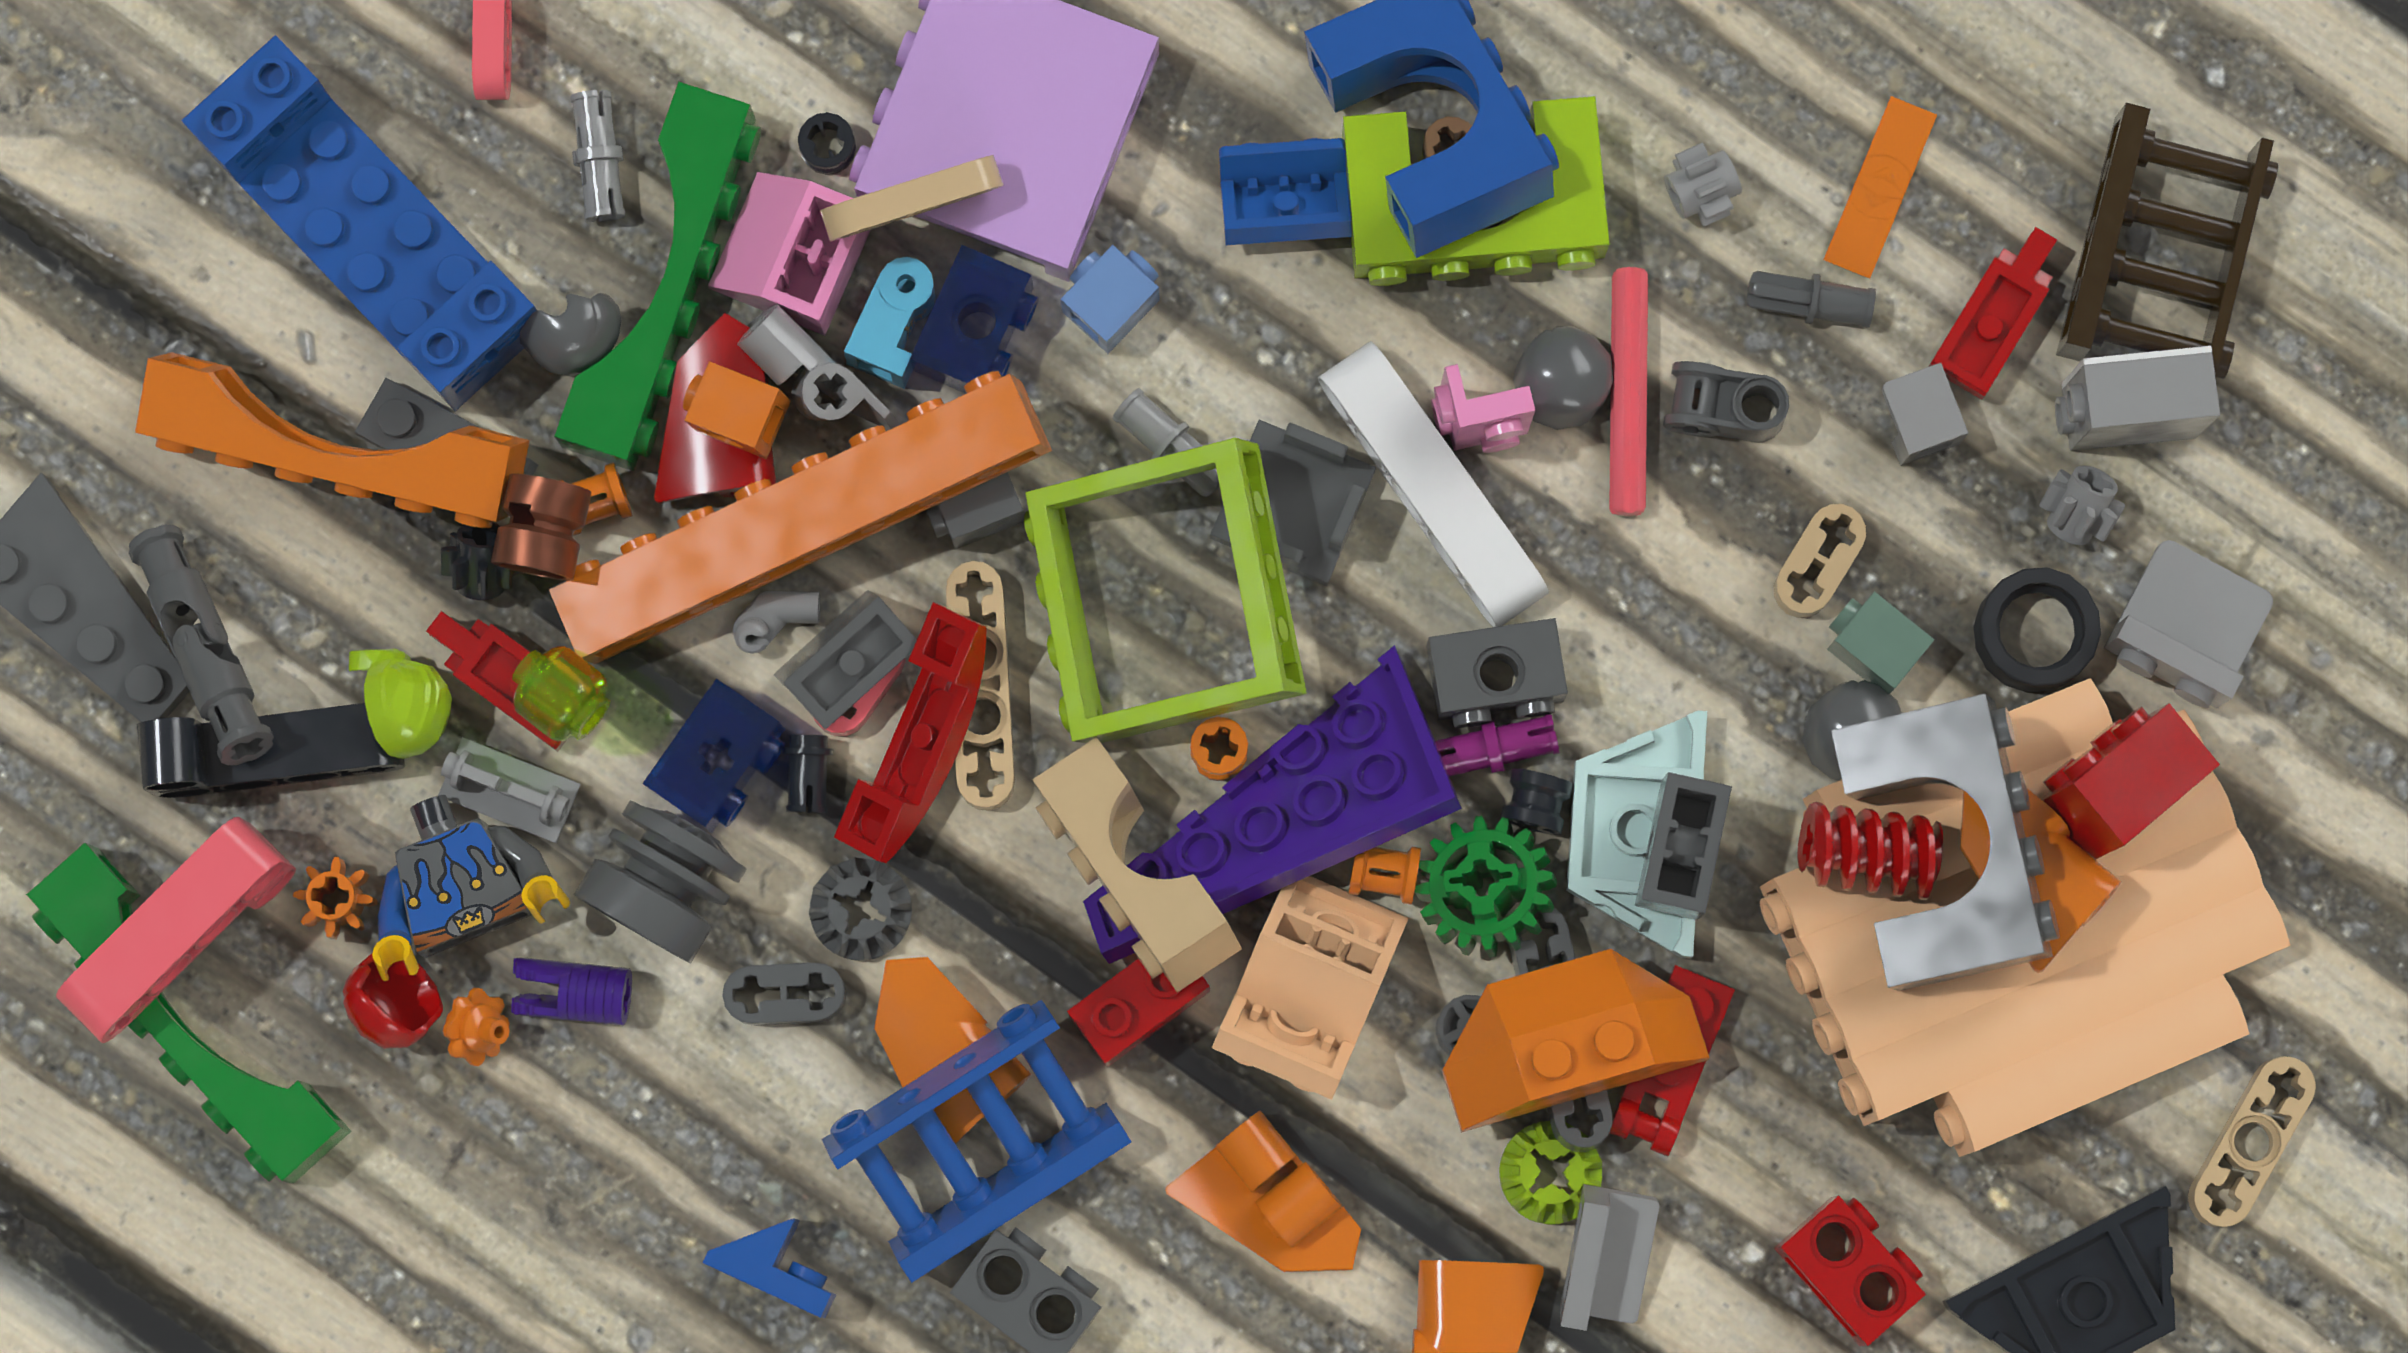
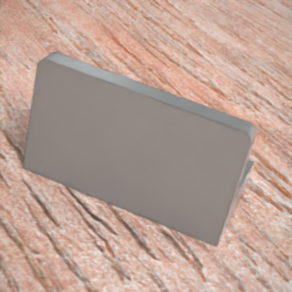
[1560,1184,1659,1331]

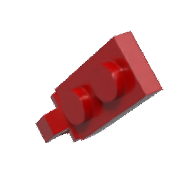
[1928,227,2057,400]
[426,611,596,752]

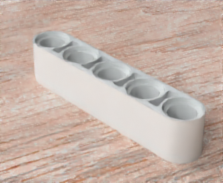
[1318,341,1549,627]

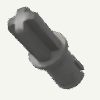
[1747,271,1876,328]

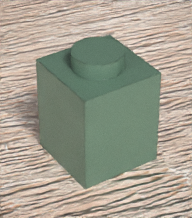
[1827,591,1934,694]

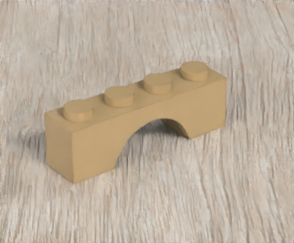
[1032,737,1242,992]

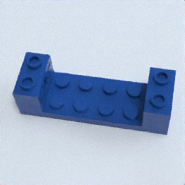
[181,35,537,412]

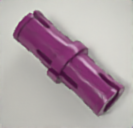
[1435,713,1560,776]

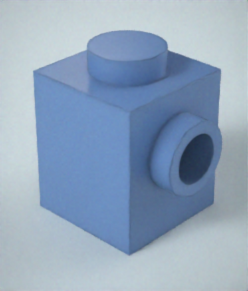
[1060,245,1160,354]

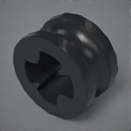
[798,112,856,175]

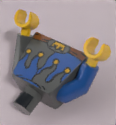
[372,795,570,981]

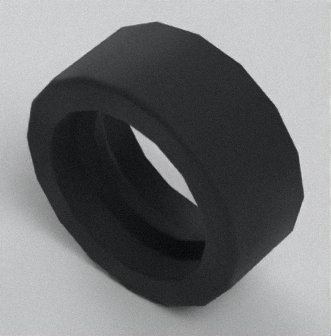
[1973,567,2101,693]

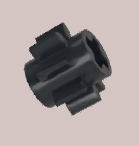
[441,523,521,600]

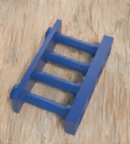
[821,999,1132,1283]

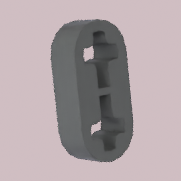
[722,963,847,1025]

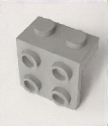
[2104,540,2273,708]

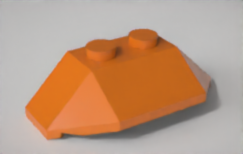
[1442,949,1710,1133]

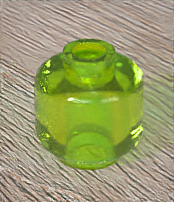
[512,646,610,742]

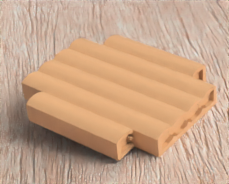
[1760,678,2290,1157]

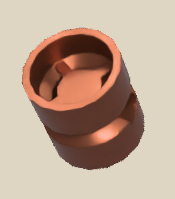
[491,473,592,581]

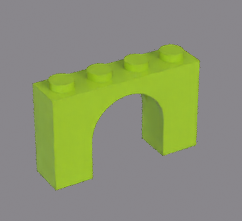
[1342,96,1610,286]

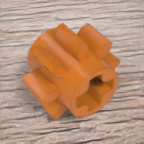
[293,857,378,940]

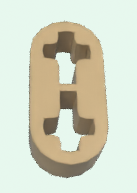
[1773,504,1866,618]

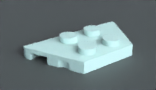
[1566,710,1707,959]

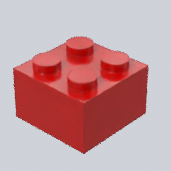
[2041,703,2220,860]

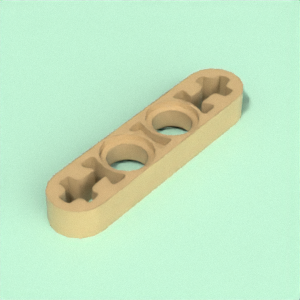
[946,561,1015,811]

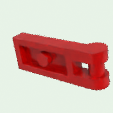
[1609,965,1735,1157]

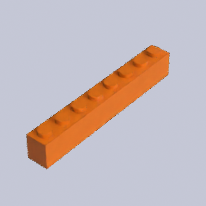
[549,371,1052,664]

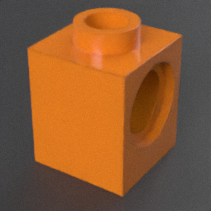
[683,361,791,459]

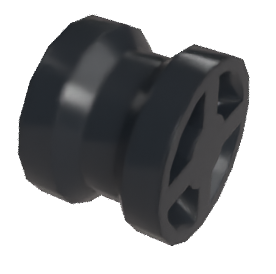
[1500,769,1574,835]

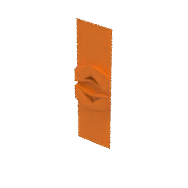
[1823,96,1937,279]

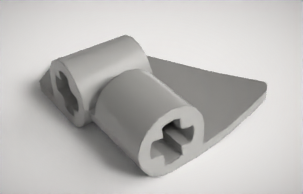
[737,304,899,431]

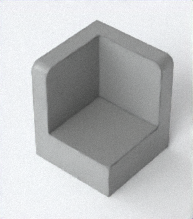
[1882,363,1968,466]

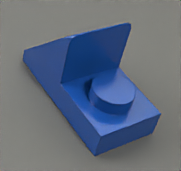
[703,1218,836,1318]

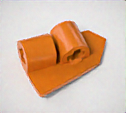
[1960,788,2122,973]
[874,957,1031,1144]
[1165,1110,1361,1272]
[1412,1260,1544,1353]

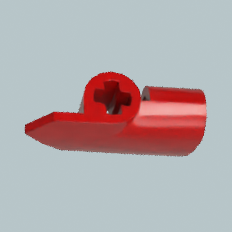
[654,313,776,504]

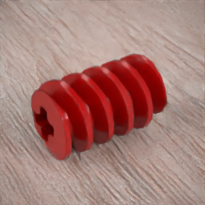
[1797,802,1943,900]

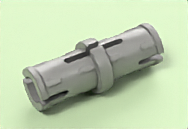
[570,90,625,222]

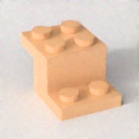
[1212,876,1409,1100]

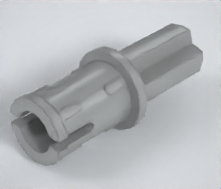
[1112,388,1220,497]

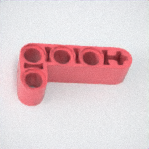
[56,817,296,1043]

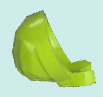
[349,648,452,759]

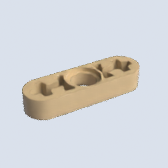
[820,155,1004,242]
[2188,1057,2316,1227]

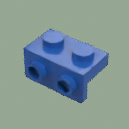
[1219,138,1352,246]

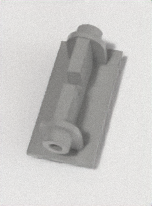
[438,737,581,843]

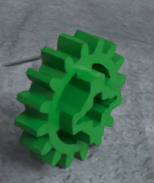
[1415,815,1557,958]

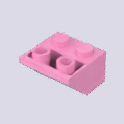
[708,172,870,336]

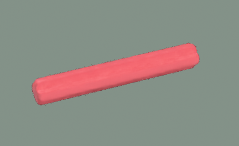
[1609,267,1648,516]

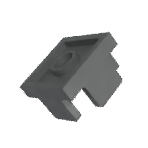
[1210,419,1376,587]

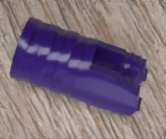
[511,957,632,1026]

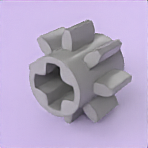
[1664,143,1742,226]
[2039,466,2125,545]

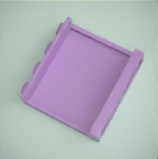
[849,0,1159,282]

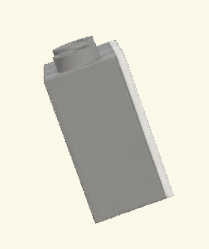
[2055,346,2220,451]

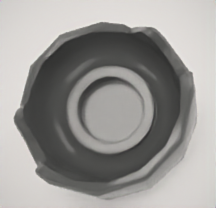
[520,293,621,376]
[1513,326,1614,430]
[1802,680,1902,780]

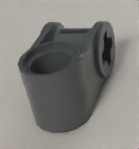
[1663,361,1789,442]

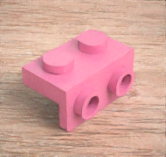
[1431,364,1535,453]

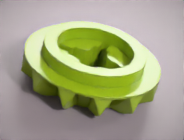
[1499,1121,1602,1225]

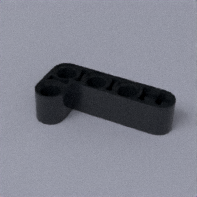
[137,703,405,798]

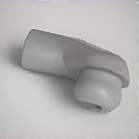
[733,591,820,654]

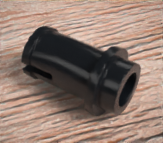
[783,735,834,813]

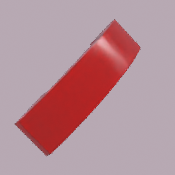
[834,602,987,863]

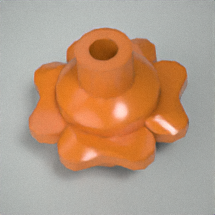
[442,987,510,1067]

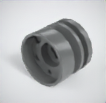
[574,800,747,964]

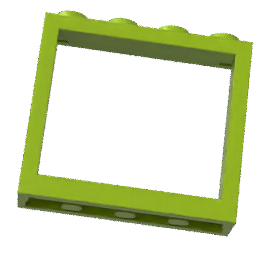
[1024,438,1307,743]

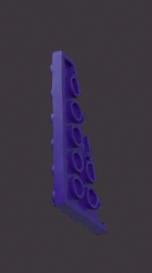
[1083,645,1462,964]

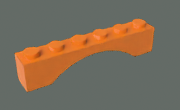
[135,352,530,528]

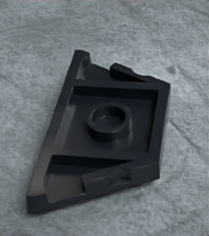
[1942,1186,2175,1353]

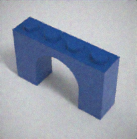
[1304,0,1559,258]

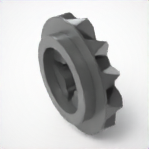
[809,857,912,961]

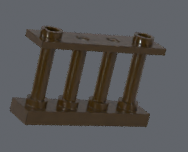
[2056,102,2278,379]

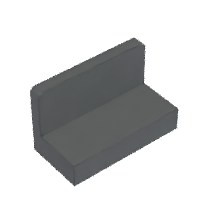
[774,590,917,730]

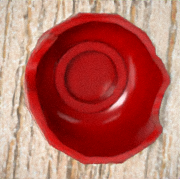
[343,954,443,1049]

